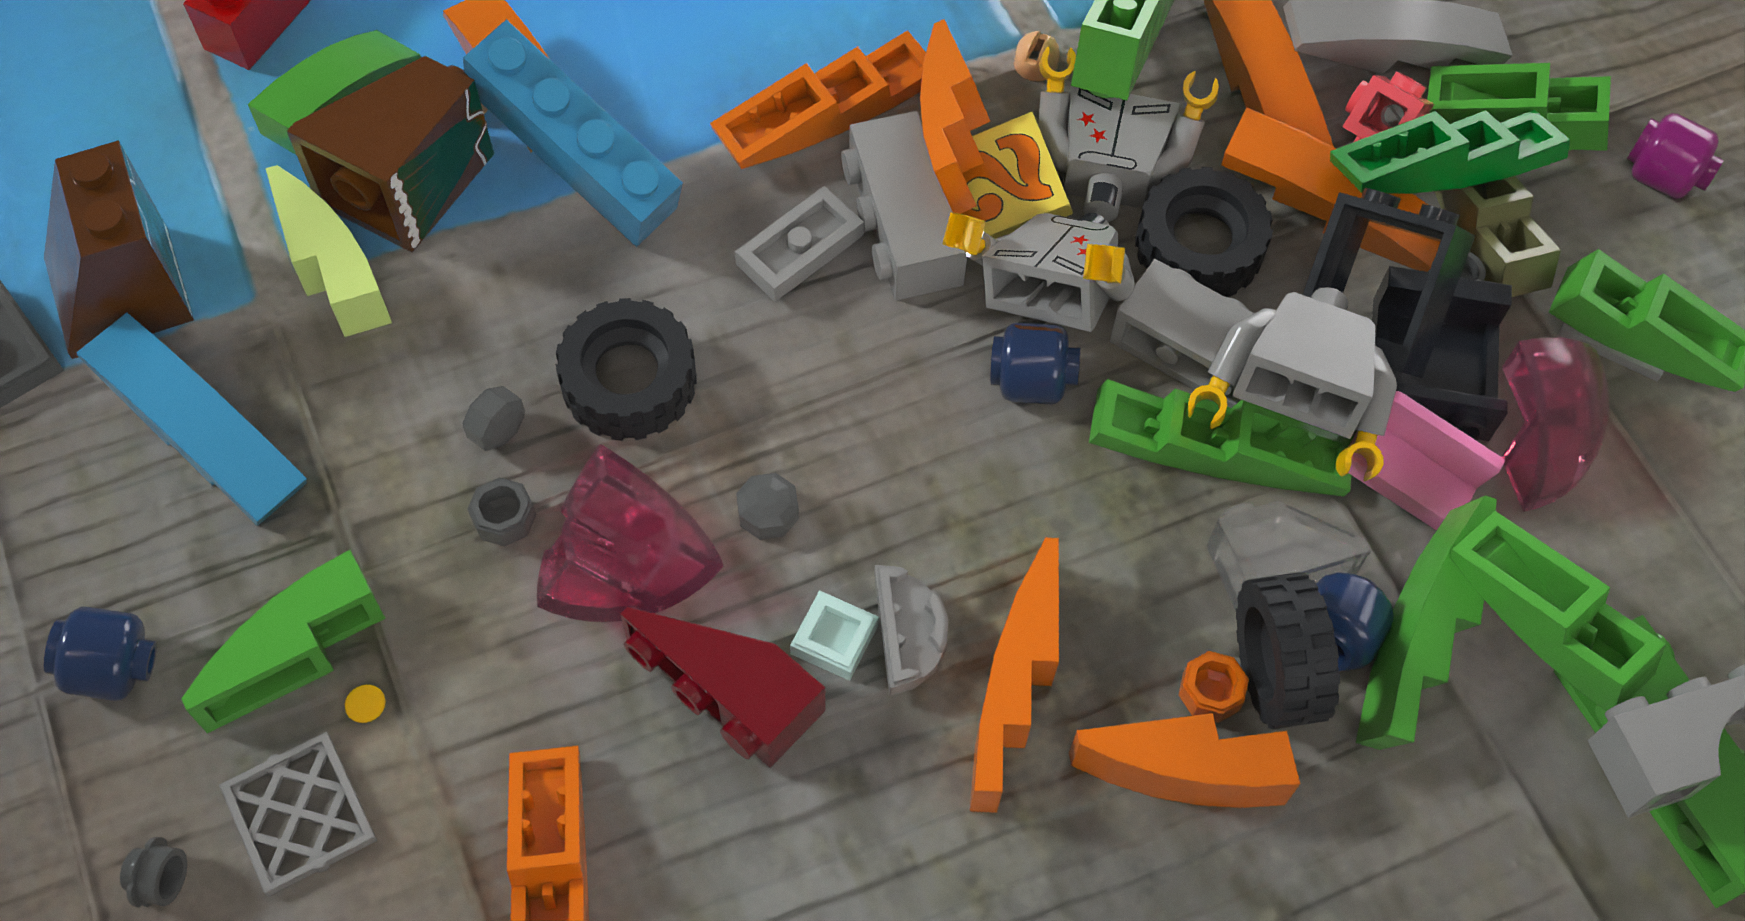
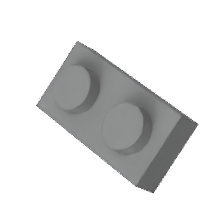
[735,186,864,302]

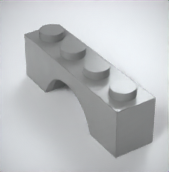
[1588,664,1745,818]

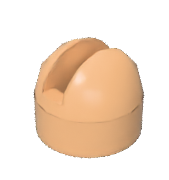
[1014,31,1060,82]

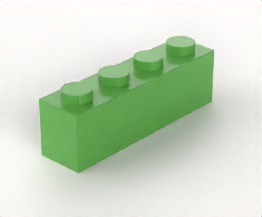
[1071,0,1174,100]
[1553,615,1745,908]

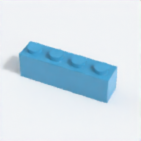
[463,19,683,247]

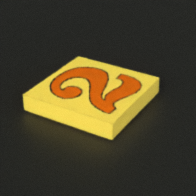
[961,112,1073,239]

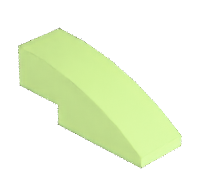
[265,165,392,337]

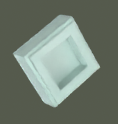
[790,590,879,681]

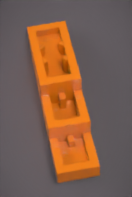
[1203,0,1334,147]
[920,19,991,214]
[710,30,926,169]
[1221,107,1440,272]
[970,537,1059,813]
[507,746,589,921]

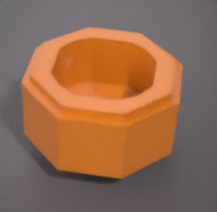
[1179,651,1249,723]

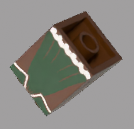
[287,56,494,253]
[44,140,194,359]

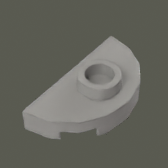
[874,565,948,696]

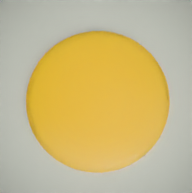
[345,685,386,723]

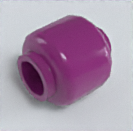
[1627,113,1724,199]

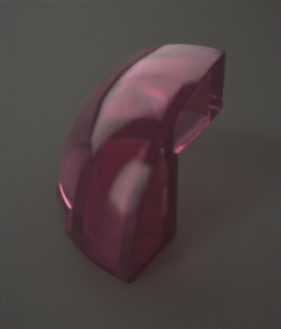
[1501,338,1610,512]
[536,444,724,622]

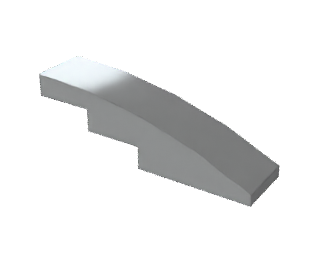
[1283,0,1513,74]

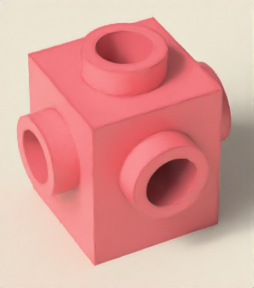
[1342,71,1434,142]

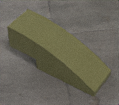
[1434,176,1561,297]

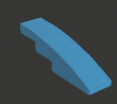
[76,313,307,526]

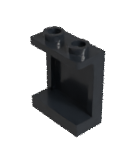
[1372,266,1512,441]

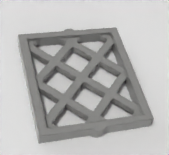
[219,731,377,897]

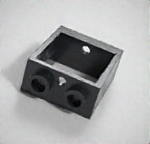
[1302,188,1475,378]

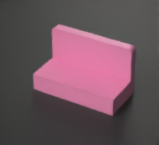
[1348,391,1505,531]

